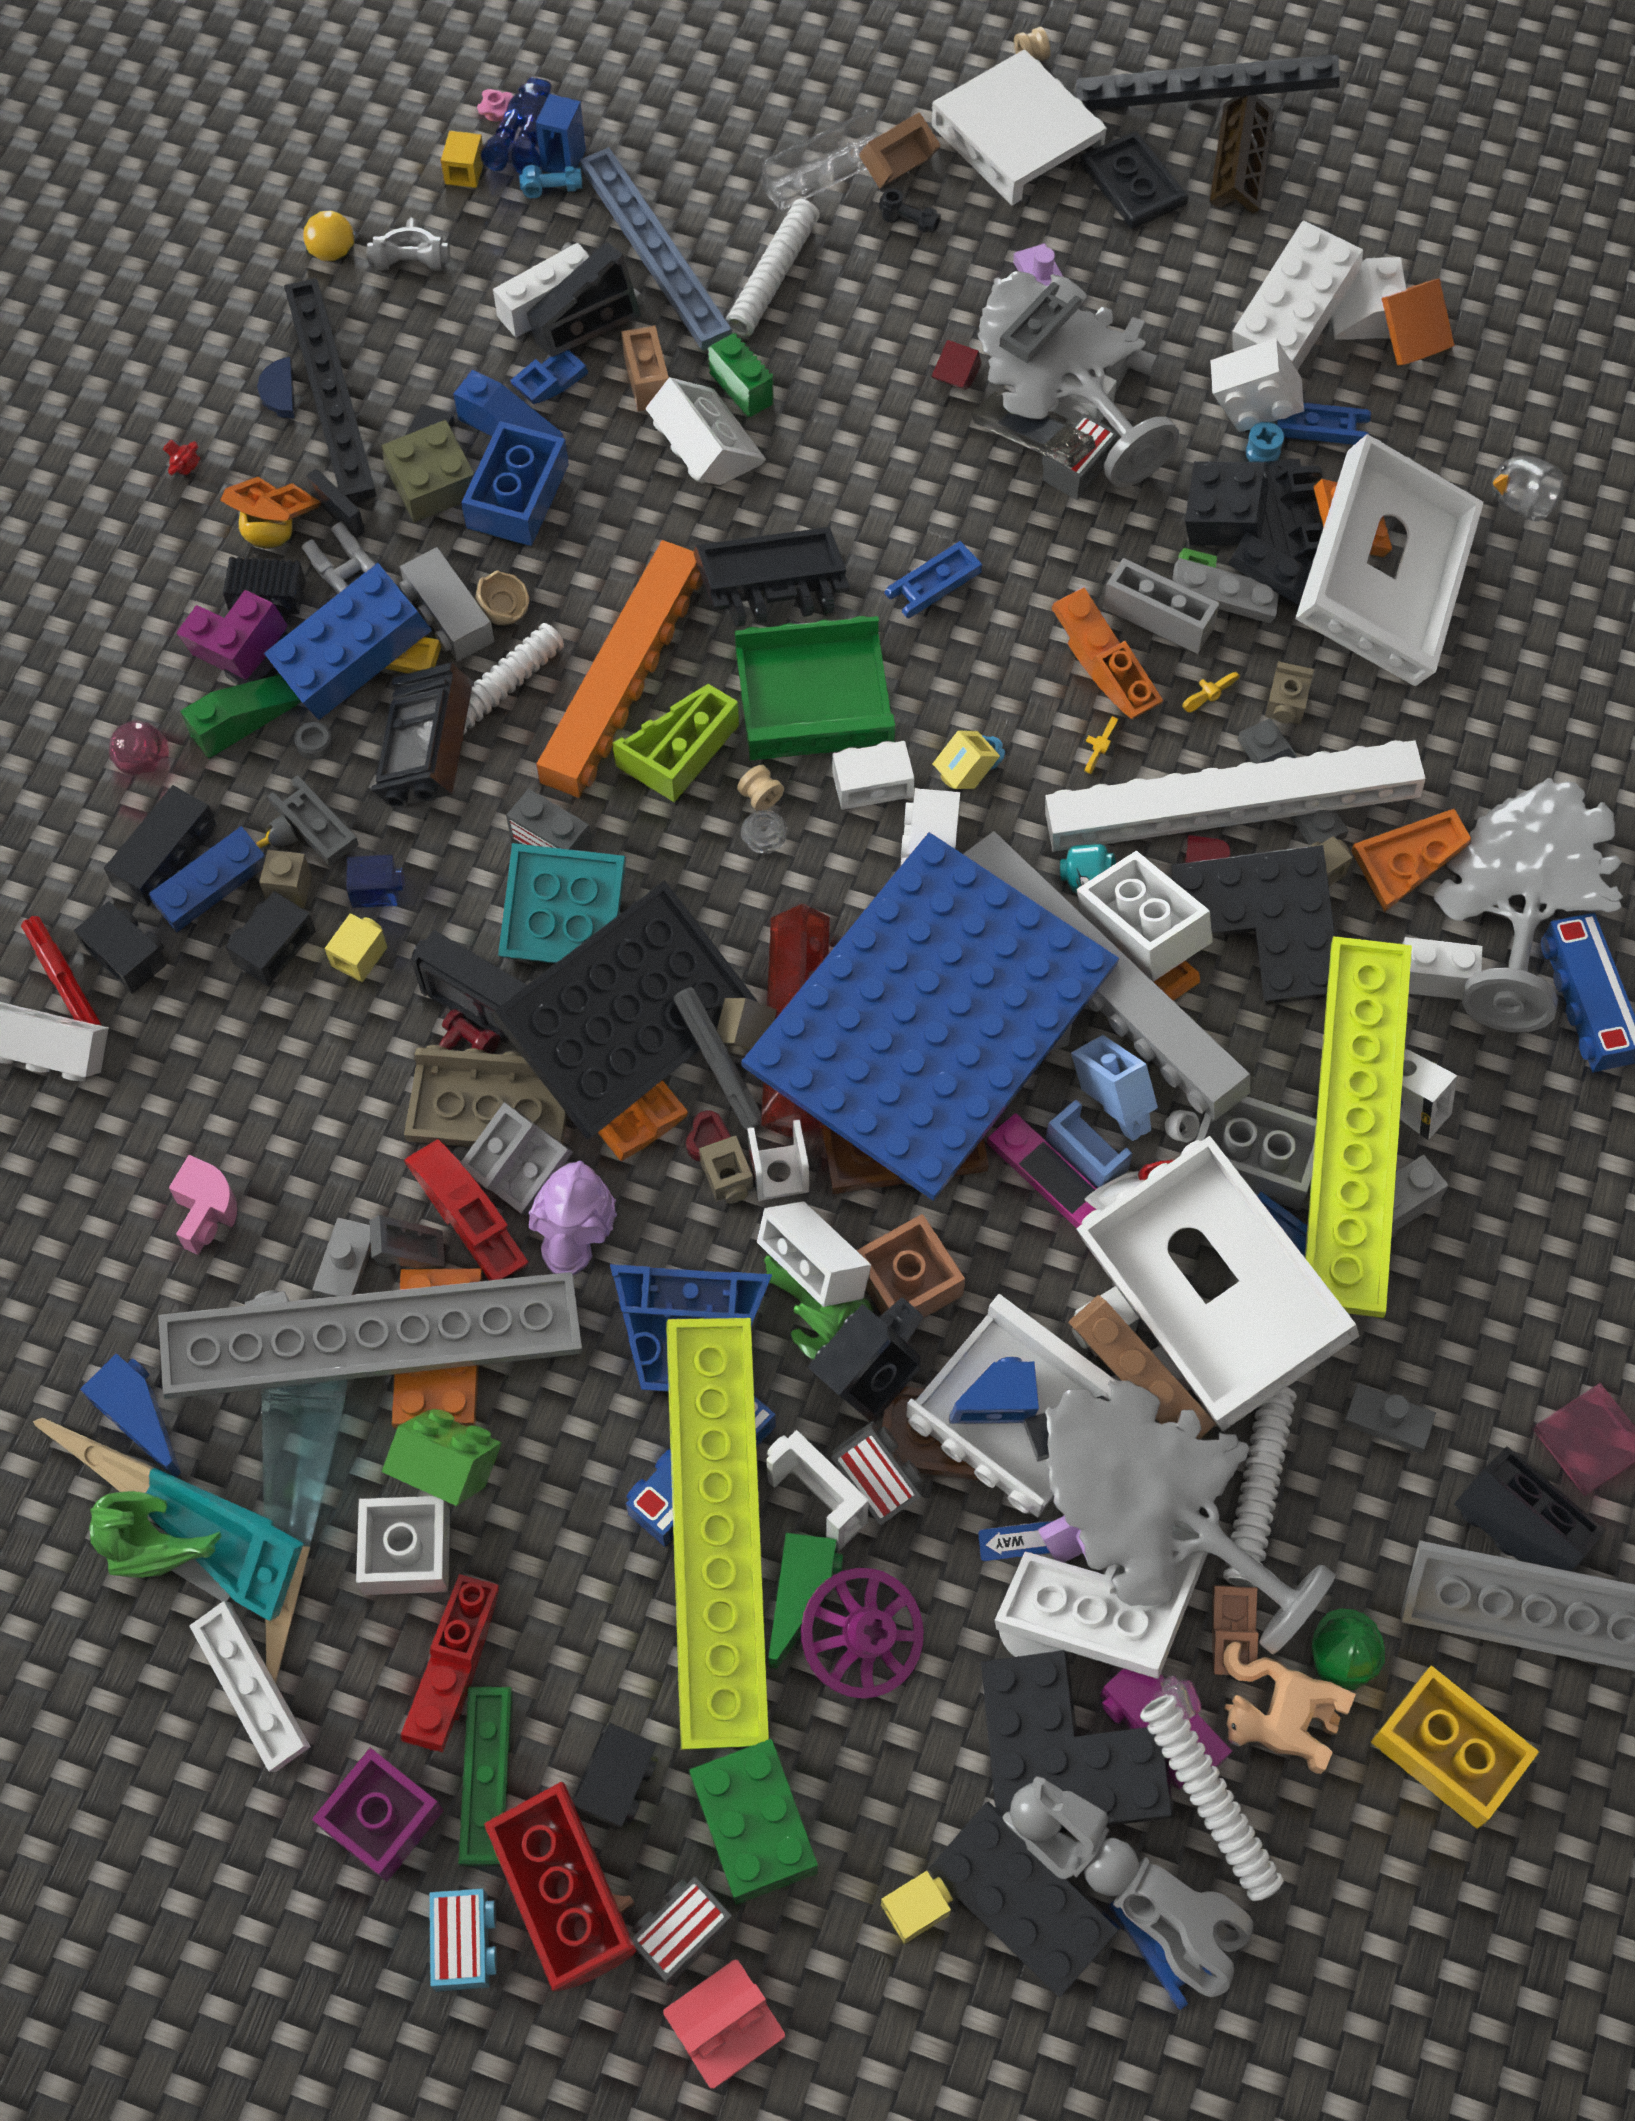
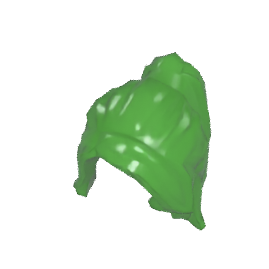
[764,1255,874,1360]
[89,1491,222,1578]

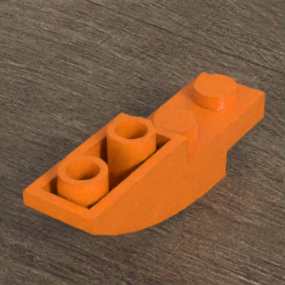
[1051,587,1164,719]

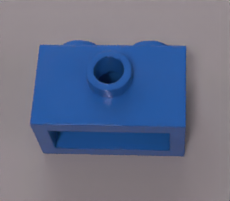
[536,94,586,173]

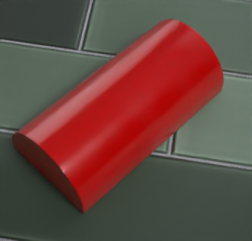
[484,1782,636,1992]

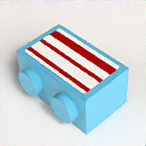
[430,1889,497,1991]

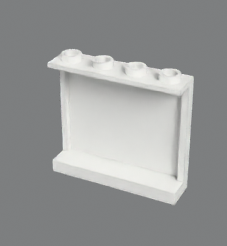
[932,49,1107,205]
[906,1294,1116,1517]

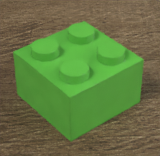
[382,1409,502,1506]

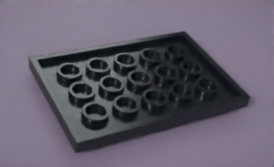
[490,880,758,1140]

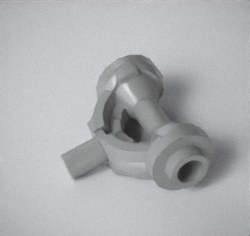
[367,218,450,271]

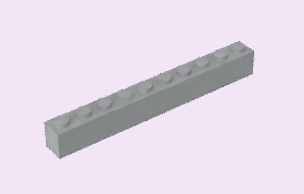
[964,831,1250,1121]

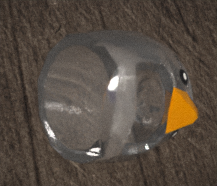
[1492,455,1564,521]

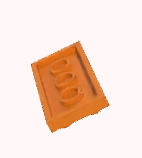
[392,1269,483,1429]

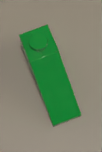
[180,675,301,759]
[768,1533,844,1669]

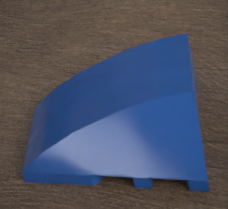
[610,1264,772,1391]

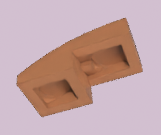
[1212,1584,1258,1675]

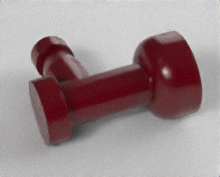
[439,1009,501,1054]

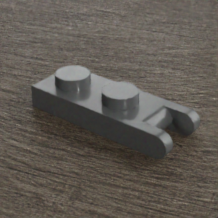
[999,282,1082,363]
[267,775,359,866]

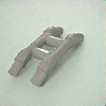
[301,522,412,604]

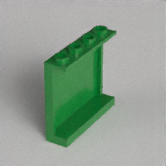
[735,616,895,761]

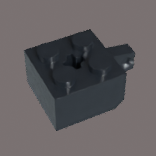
[808,1297,923,1422]

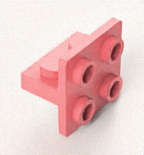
[663,1959,785,2089]

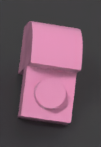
[169,1155,237,1255]

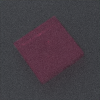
[1533,1383,1635,1496]

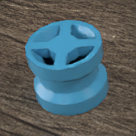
[1245,422,1284,462]

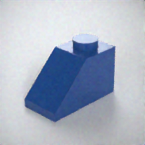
[949,1357,1039,1424]

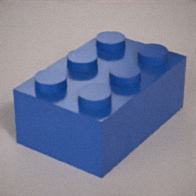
[461,421,569,546]

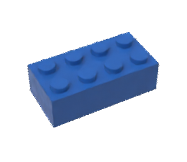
[264,563,432,720]

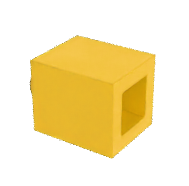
[441,131,485,188]

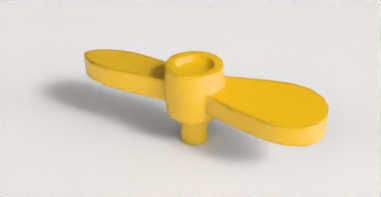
[1182,672,1240,713]
[1084,716,1118,774]

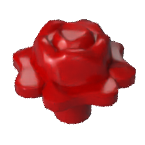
[163,439,200,476]

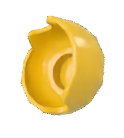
[303,211,354,261]
[238,511,292,549]

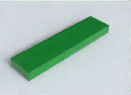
[458,1687,513,1866]

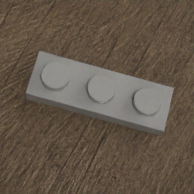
[1172,558,1279,623]

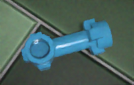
[520,165,583,198]

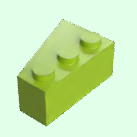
[612,684,739,803]

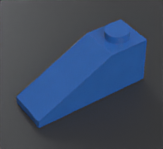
[453,370,564,438]
[80,1353,181,1477]

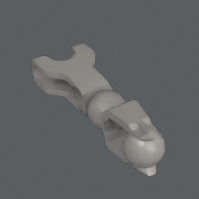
[1003,1776,1253,1997]

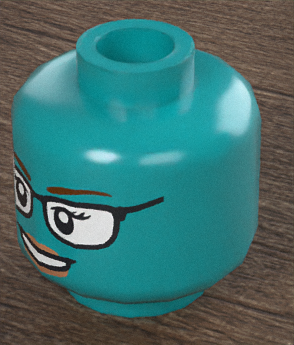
[1060,844,1116,893]

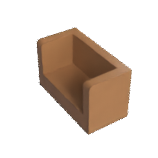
[859,112,940,189]
[622,326,669,412]

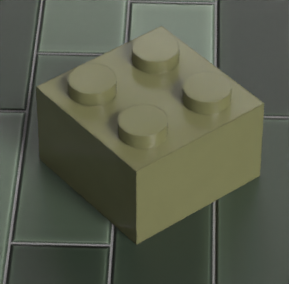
[381,420,474,523]

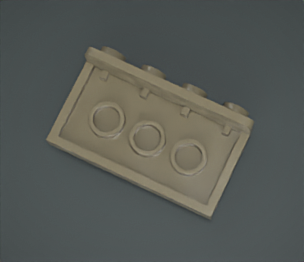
[404,1045,567,1147]

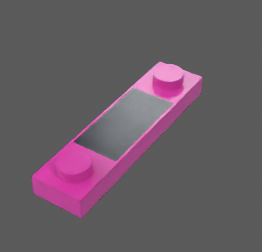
[987,1113,1096,1228]

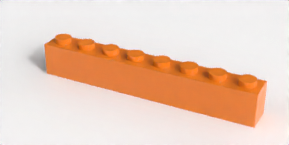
[536,540,703,798]

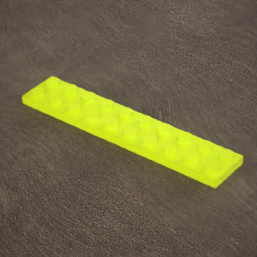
[1305,936,1412,1318]
[666,1318,769,1750]

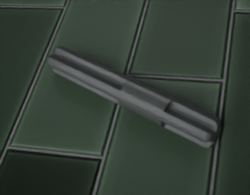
[674,987,764,1130]

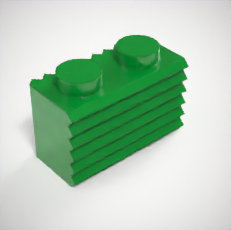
[708,333,774,417]

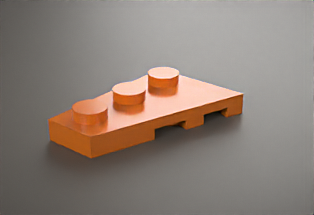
[1351,809,1471,912]

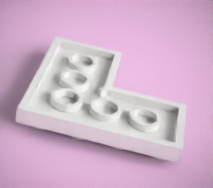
[995,1521,1208,1679]

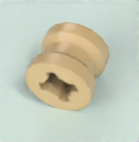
[1014,27,1050,61]
[737,765,784,812]

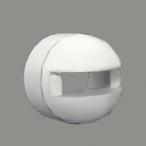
[1165,1110,1200,1142]

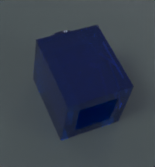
[347,855,404,908]

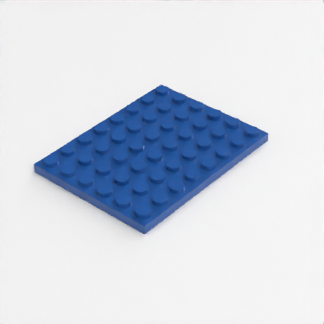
[741,832,1119,1201]

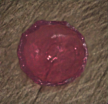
[109,720,169,775]

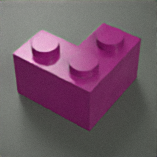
[176,590,288,680]

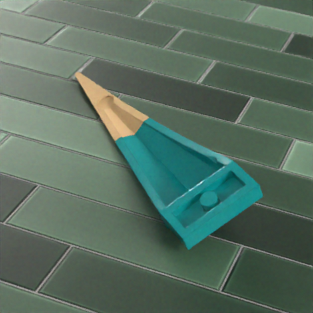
[33,1418,304,1621]

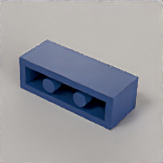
[149,826,265,933]

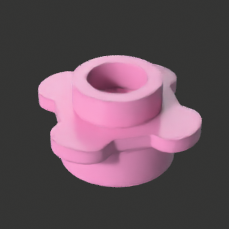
[477,89,513,122]

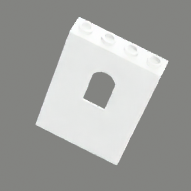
[1295,434,1484,686]
[1076,1136,1359,1432]

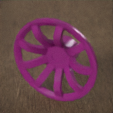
[801,1568,924,1699]

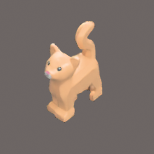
[1223,1642,1356,1774]

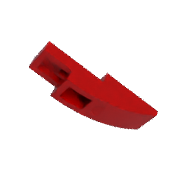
[404,1139,528,1281]
[401,1574,499,1753]

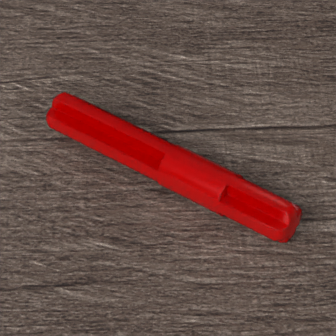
[21,916,102,1026]

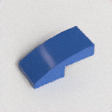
[510,350,588,404]

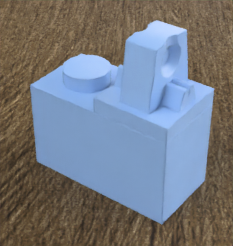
[1071,1035,1158,1141]

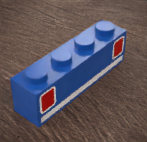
[1541,912,1635,1072]
[626,1396,776,1547]

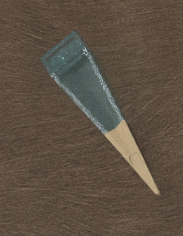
[261,1379,348,1683]

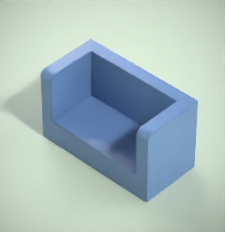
[1045,1100,1133,1189]

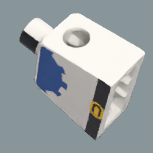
[1400,1049,1457,1140]

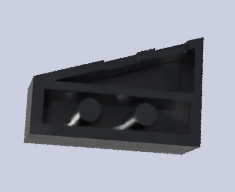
[526,241,641,357]

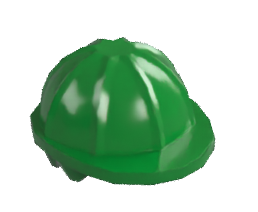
[1311,1608,1385,1691]

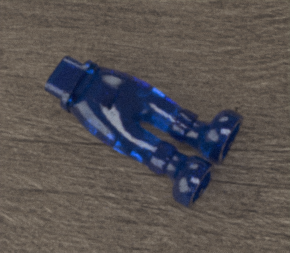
[481,77,552,175]

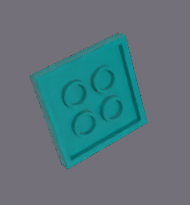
[498,843,626,964]

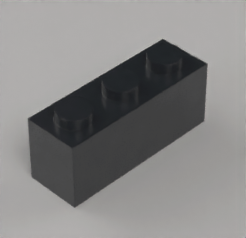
[104,785,216,907]

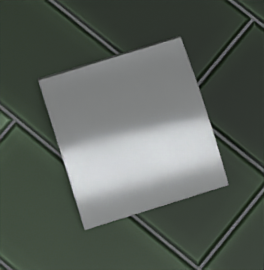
[460,1102,573,1216]

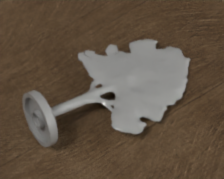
[978,271,1180,487]
[1434,778,1623,1032]
[1045,1380,1336,1655]

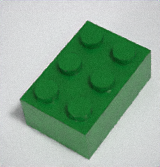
[689,1738,818,1906]

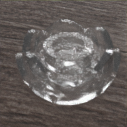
[741,809,788,853]

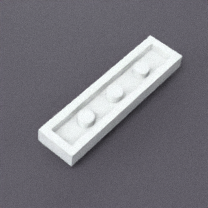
[189,1601,310,1772]

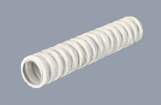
[726,199,819,336]
[416,623,564,752]
[1223,1387,1297,1587]
[1140,1695,1283,1901]

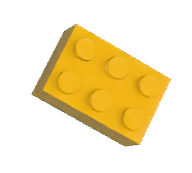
[1371,1665,1539,1829]

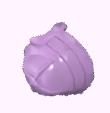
[528,1161,617,1275]

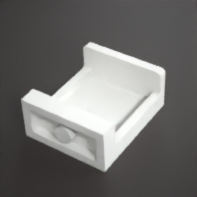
[767,1430,869,1552]

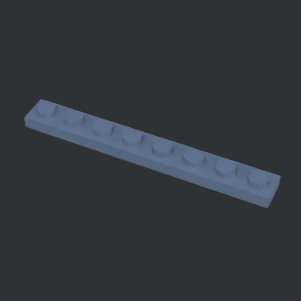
[580,148,732,351]

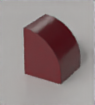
[931,339,981,390]

